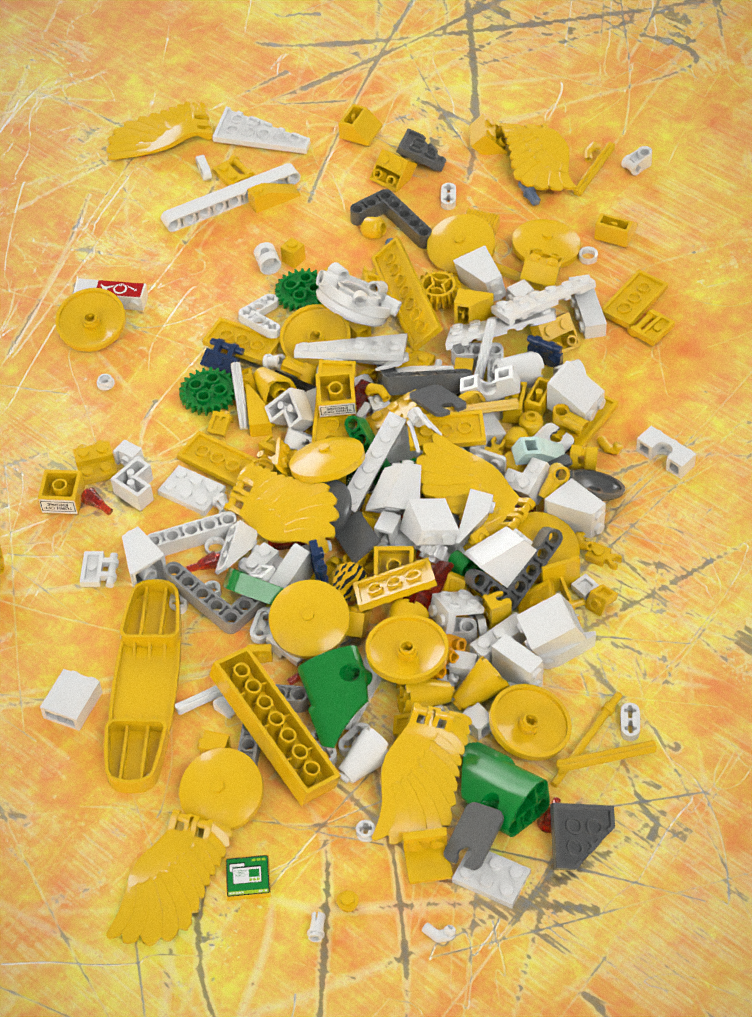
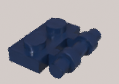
[527,335,563,368]
[200,338,245,376]
[309,540,329,583]

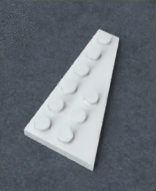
[213,106,311,154]
[491,276,596,326]
[445,308,556,350]
[294,333,407,361]

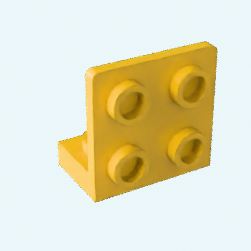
[402,827,453,884]

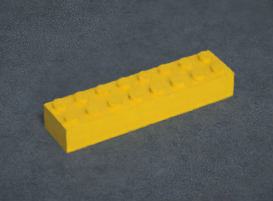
[209,646,341,806]

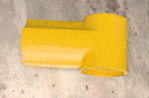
[281,355,317,385]
[552,404,589,435]
[538,463,570,499]

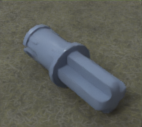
[518,181,541,206]

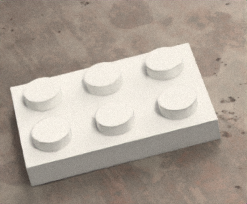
[158,465,226,516]
[452,848,531,909]

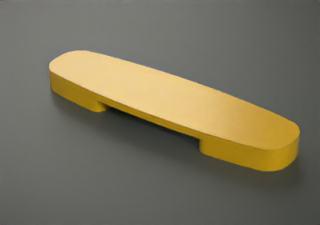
[104,579,182,794]

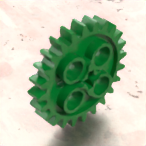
[275,268,322,312]
[179,367,236,416]

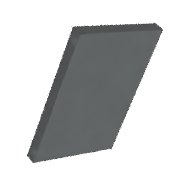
[335,510,381,563]

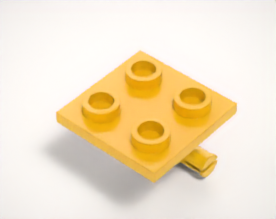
[257,438,294,477]
[541,556,586,610]

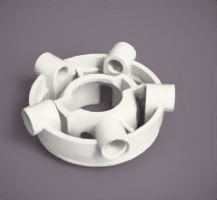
[316,262,402,327]

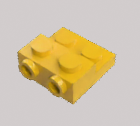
[73,440,117,485]

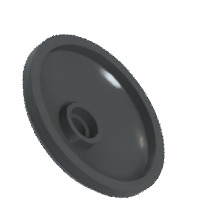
[574,469,625,501]
[322,480,352,533]

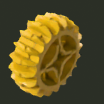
[419,269,461,311]

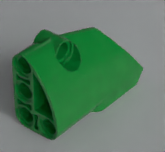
[297,645,373,748]
[461,742,550,837]

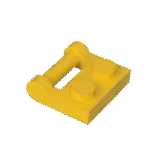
[212,155,255,186]
[628,309,675,346]

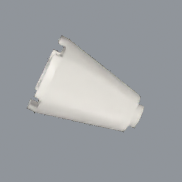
[492,351,544,388]
[338,725,389,784]

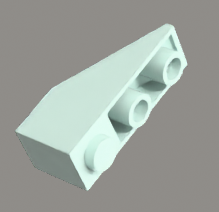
[511,436,565,465]

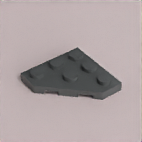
[396,128,447,172]
[550,803,615,871]

